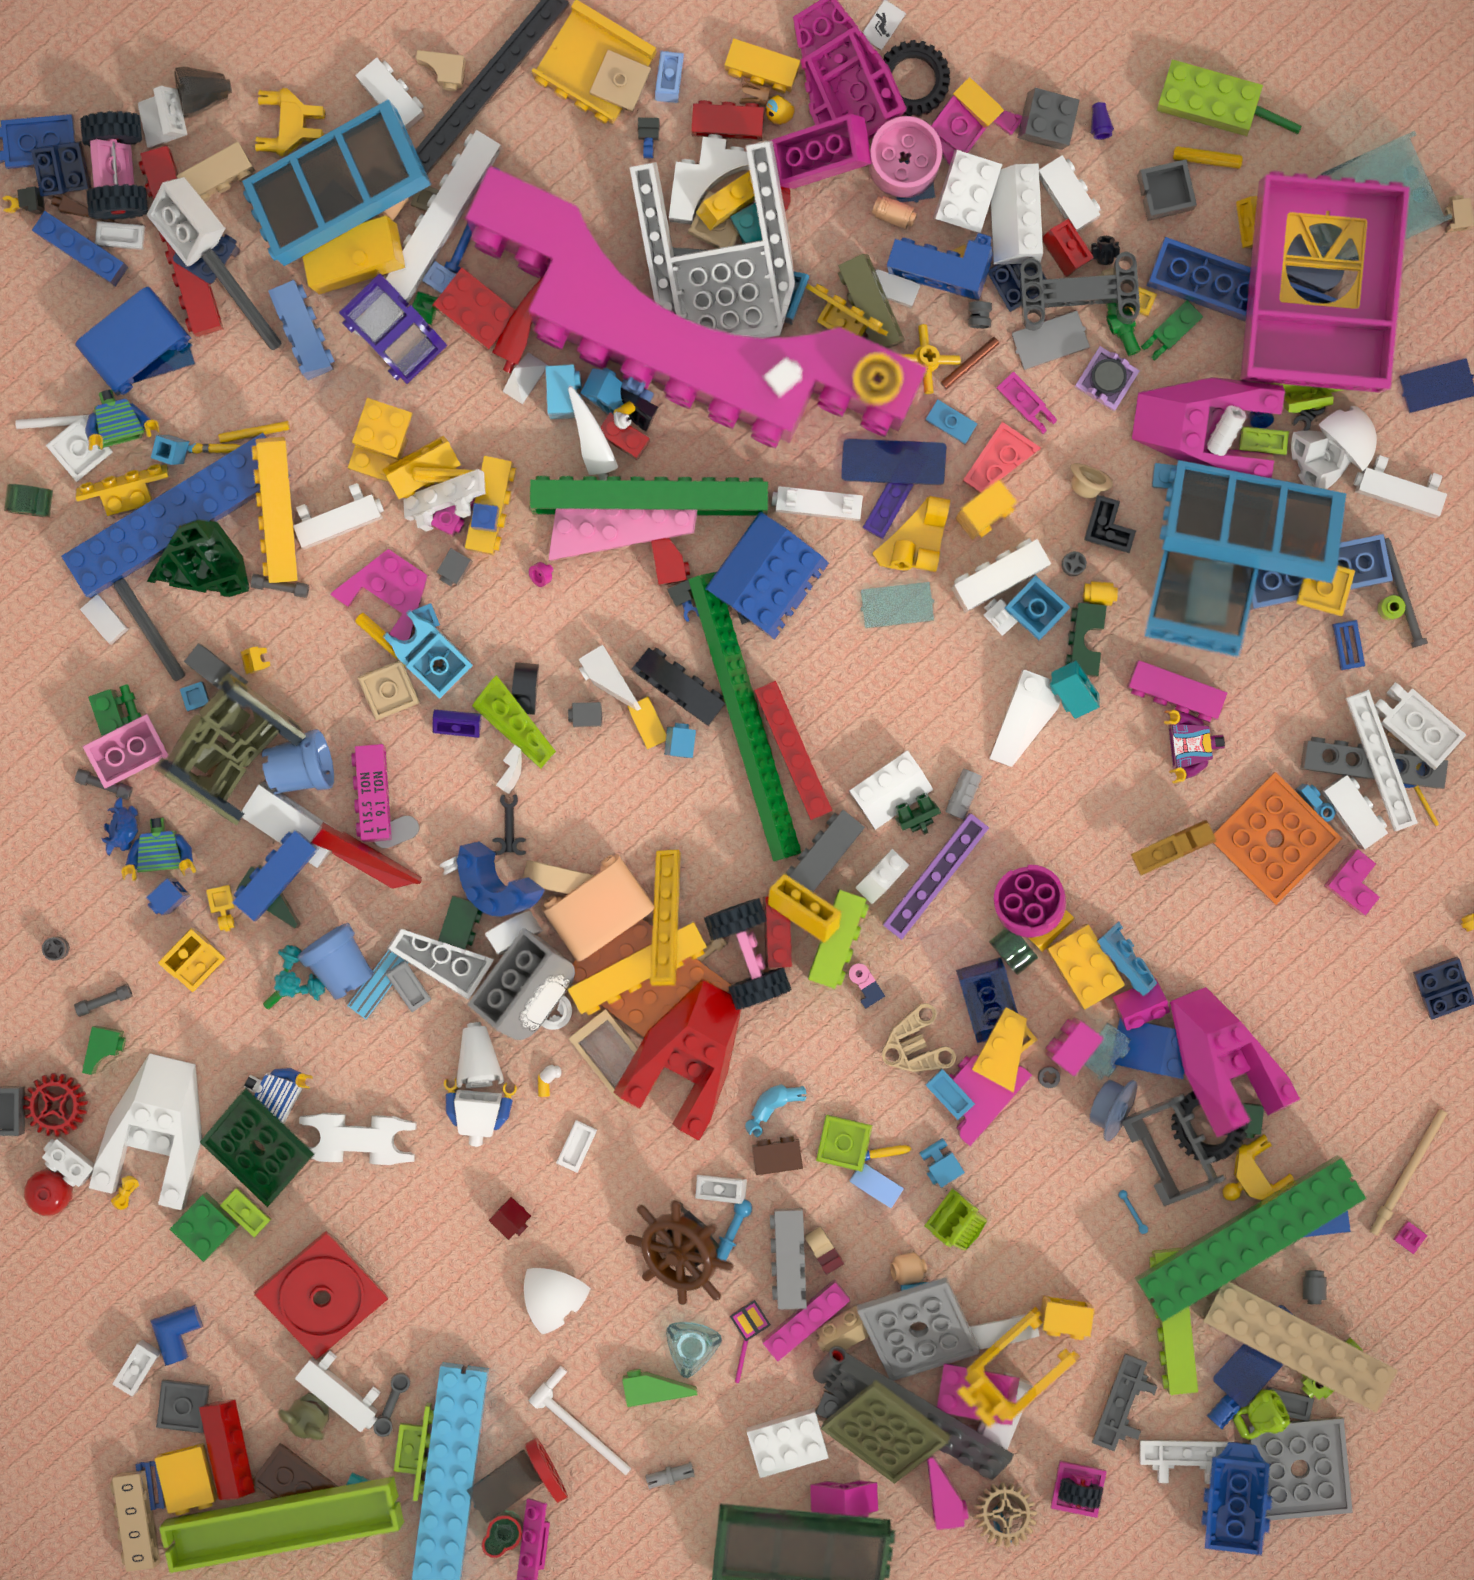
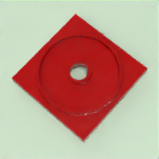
[254,1230,388,1360]

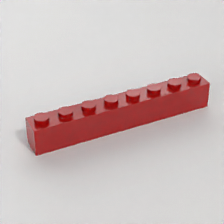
[138,146,224,337]

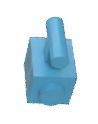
[919,1138,965,1188]

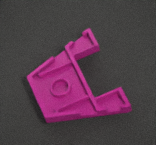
[930,95,1022,166]
[330,549,428,641]

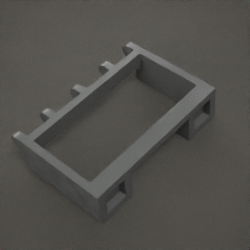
[1122,1094,1226,1206]

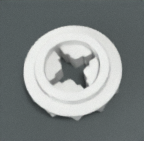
[541,995,572,1030]

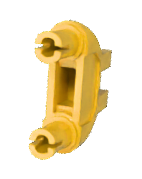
[255,88,325,157]

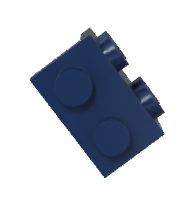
[173,234,240,284]

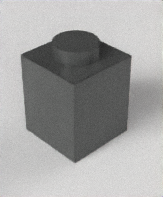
[437,548,473,586]
[568,702,602,727]

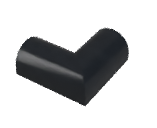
[1084,495,1136,553]

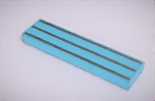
[347,950,408,1020]

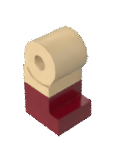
[805,1226,844,1275]

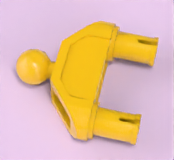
[1222,1134,1294,1201]

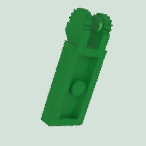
[1141,300,1203,361]

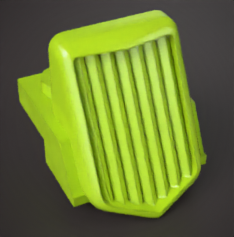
[924,1188,987,1250]

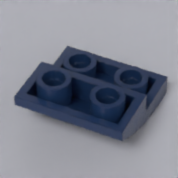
[31,141,91,196]
[988,264,1047,312]
[1413,957,1474,1020]

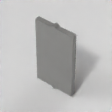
[1011,311,1090,370]

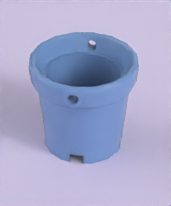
[262,729,334,795]
[297,923,374,1000]

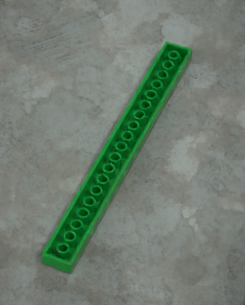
[688,572,801,862]

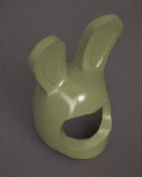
[278,1393,329,1440]

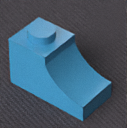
[581,368,623,414]

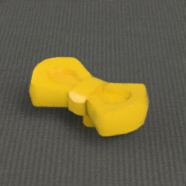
[111,1176,139,1210]

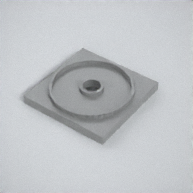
[857,1277,980,1381]
[1248,1417,1353,1521]

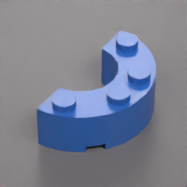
[457,841,545,917]

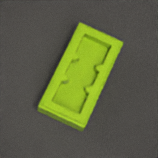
[1239,426,1289,455]

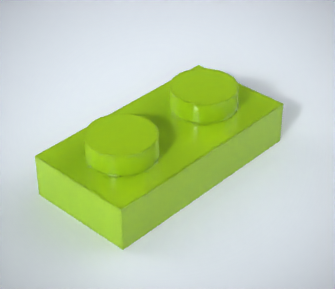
[220,1187,272,1238]

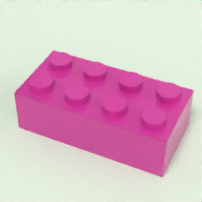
[770,114,872,189]

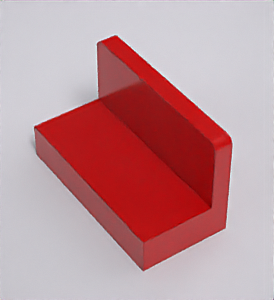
[1042,218,1094,277]

